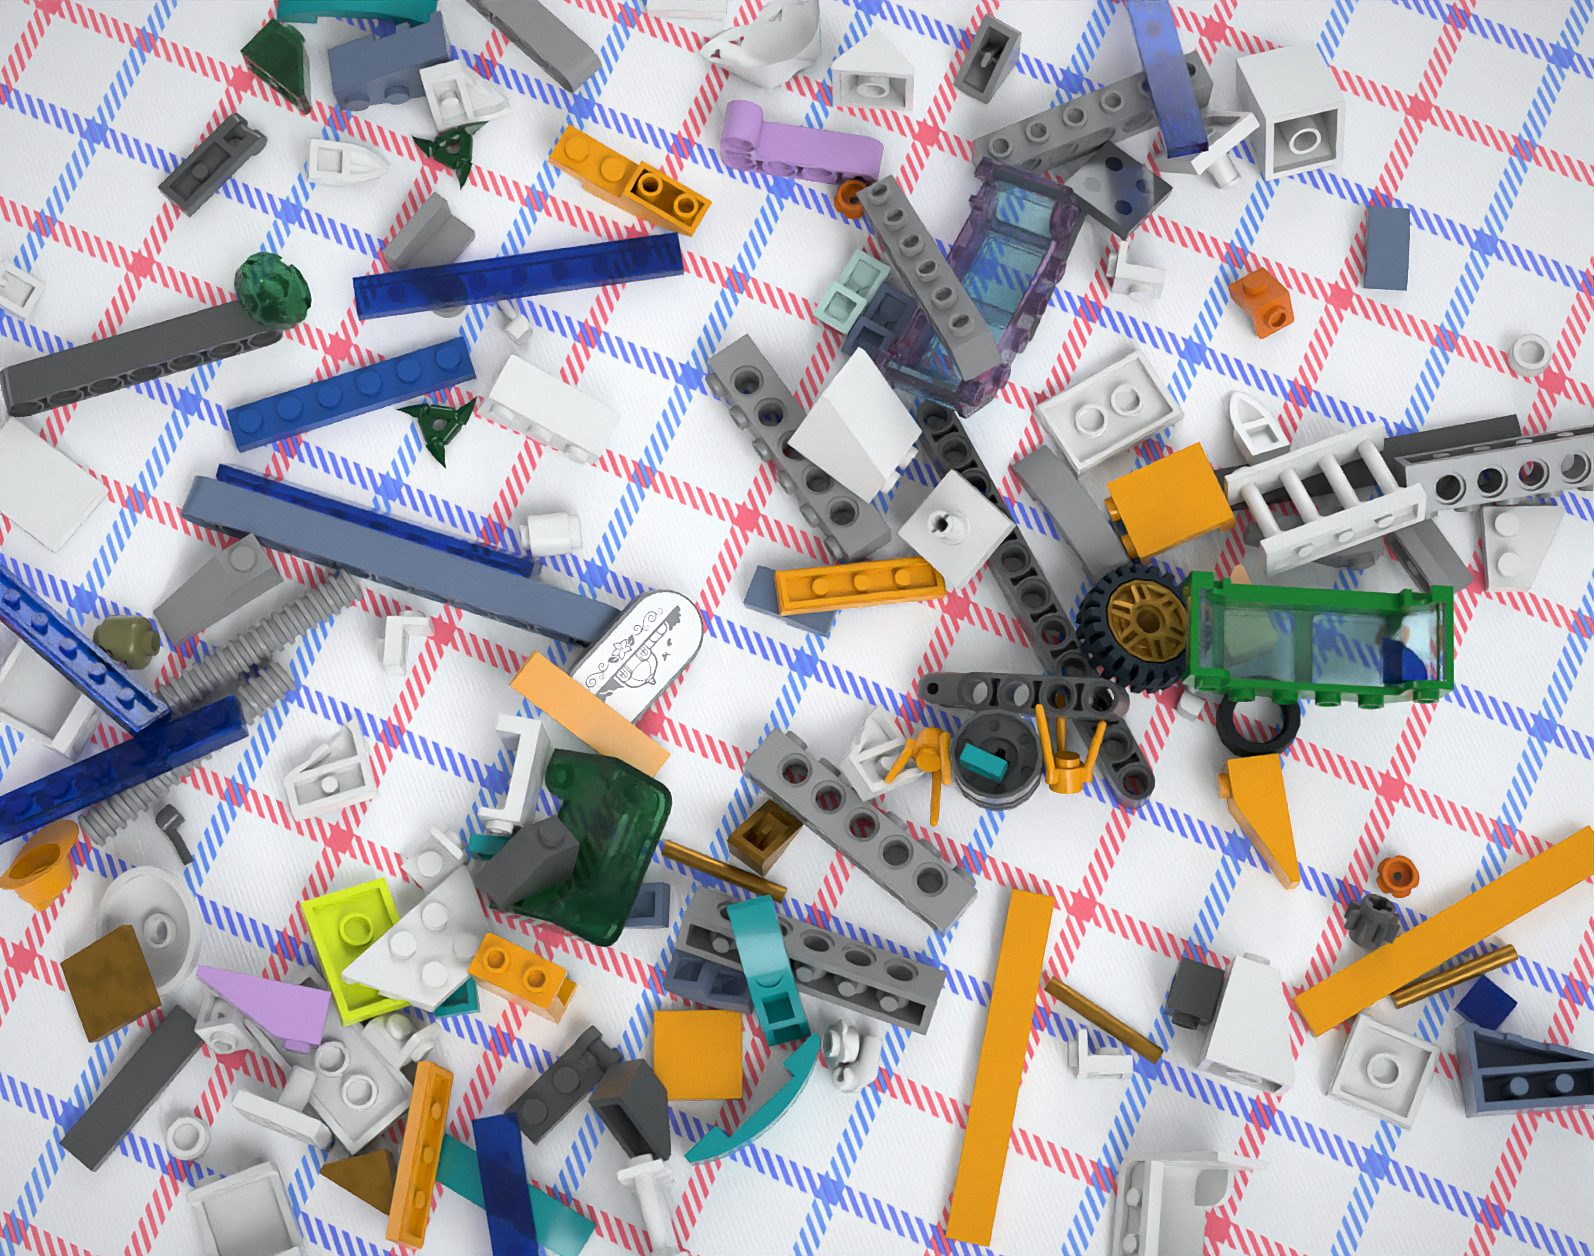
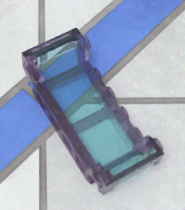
[873,156,1079,419]

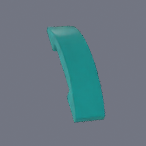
[277,0,438,28]
[684,1033,822,1166]
[435,1133,597,1256]

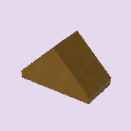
[727,799,804,878]
[318,1149,397,1216]

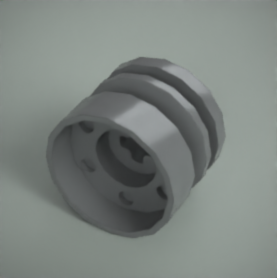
[950,708,1043,812]

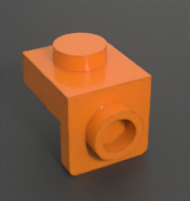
[1228,267,1295,339]

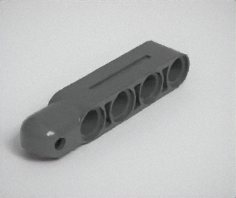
[917,672,1130,722]

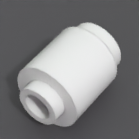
[520,512,583,558]

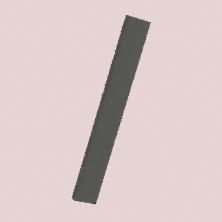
[1213,414,1522,512]

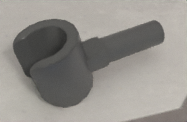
[155,804,194,866]

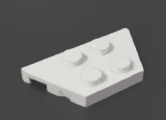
[340,863,491,1012]

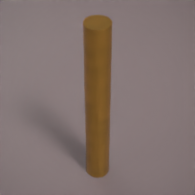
[661,840,788,904]
[1390,944,1519,1010]
[1044,976,1165,1065]

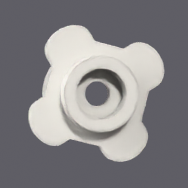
[823,1019,859,1068]

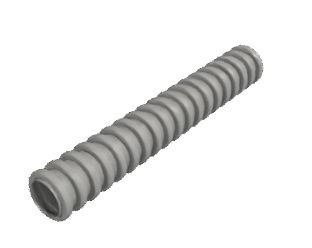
[135,567,363,732]
[77,660,297,847]

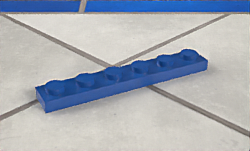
[226,336,477,453]

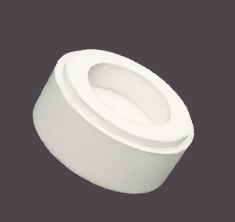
[1507,333,1552,377]
[164,1115,212,1161]

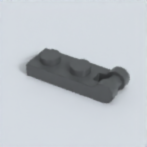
[158,112,268,218]
[504,1025,624,1146]

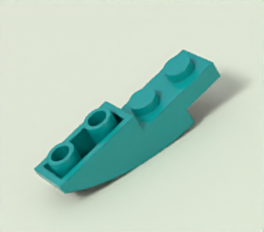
[727,894,811,1047]

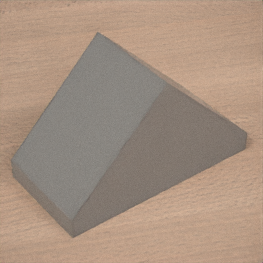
[953,13,1022,104]

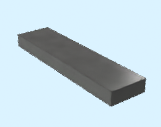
[59,1004,205,1173]

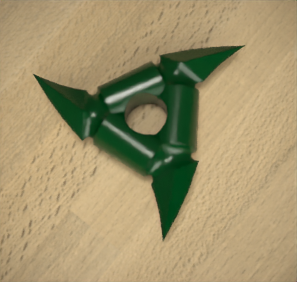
[410,121,489,191]
[395,395,478,470]

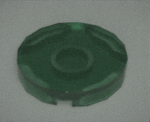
[234,252,312,331]

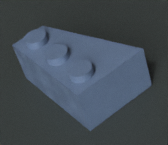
[327,10,454,111]
[1454,1022,1594,1118]

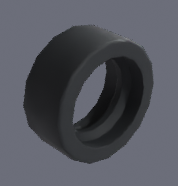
[1216,676,1301,758]

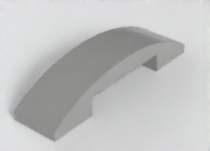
[1010,445,1134,585]

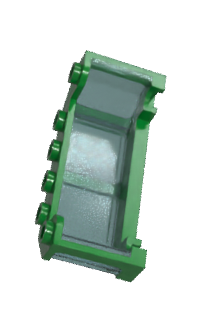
[1182,571,1454,709]

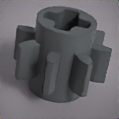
[1344,894,1401,949]

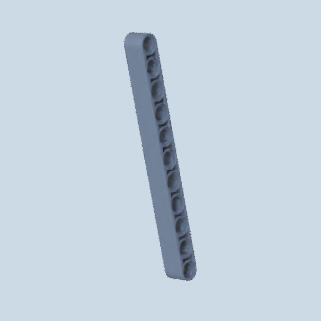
[180,475,621,649]

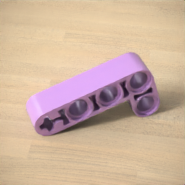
[720,100,884,186]

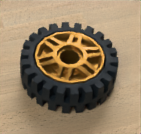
[1075,564,1207,694]

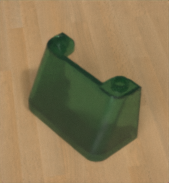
[488,748,672,948]

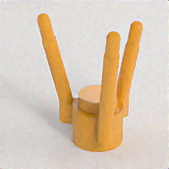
[1035,693,1106,794]
[885,727,951,827]

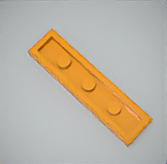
[773,556,947,616]
[508,650,671,788]
[385,1061,454,1250]

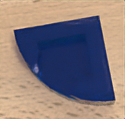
[1381,638,1428,684]

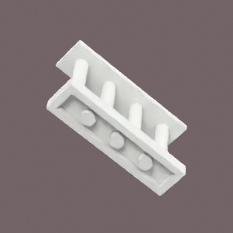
[1224,419,1427,578]
[616,1154,691,1256]

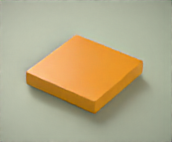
[654,1010,743,1101]

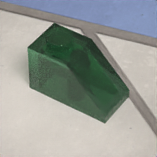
[240,18,312,116]

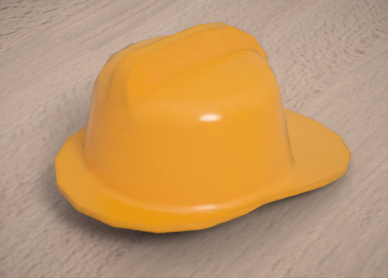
[0,819,79,911]

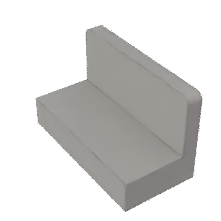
[382,191,476,294]
[1384,518,1474,595]

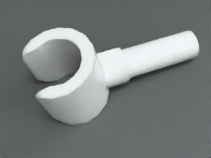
[494,292,533,346]
[1176,660,1206,722]

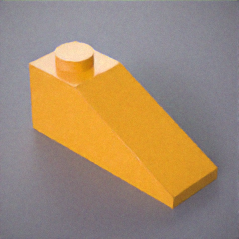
[1217,753,1301,890]

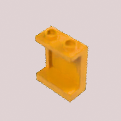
[1104,441,1237,567]
[467,933,578,1025]

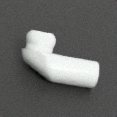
[832,1035,883,1094]

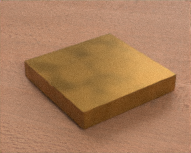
[60,925,162,1043]

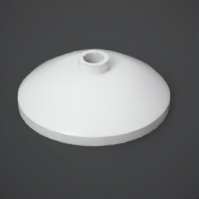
[95,866,203,997]

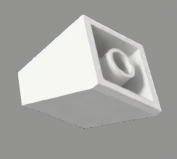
[1236,40,1346,181]
[787,347,922,504]
[1195,952,1296,1097]

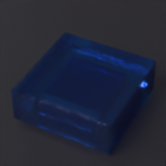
[1453,974,1518,1031]

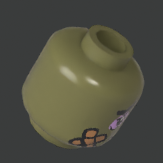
[92,615,160,670]

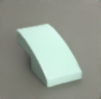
[812,248,894,337]

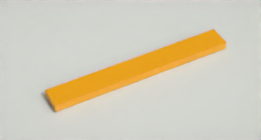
[1291,825,1594,1038]
[945,888,1055,1248]

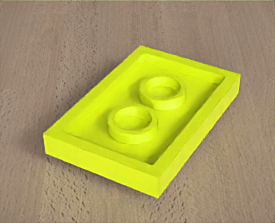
[300,877,411,1027]

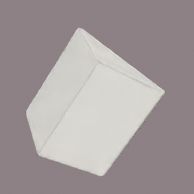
[832,28,915,112]

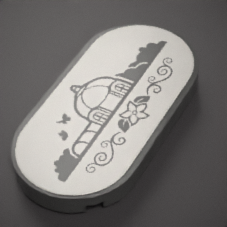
[566,589,704,725]

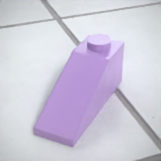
[196,965,332,1054]

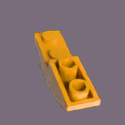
[548,124,712,238]

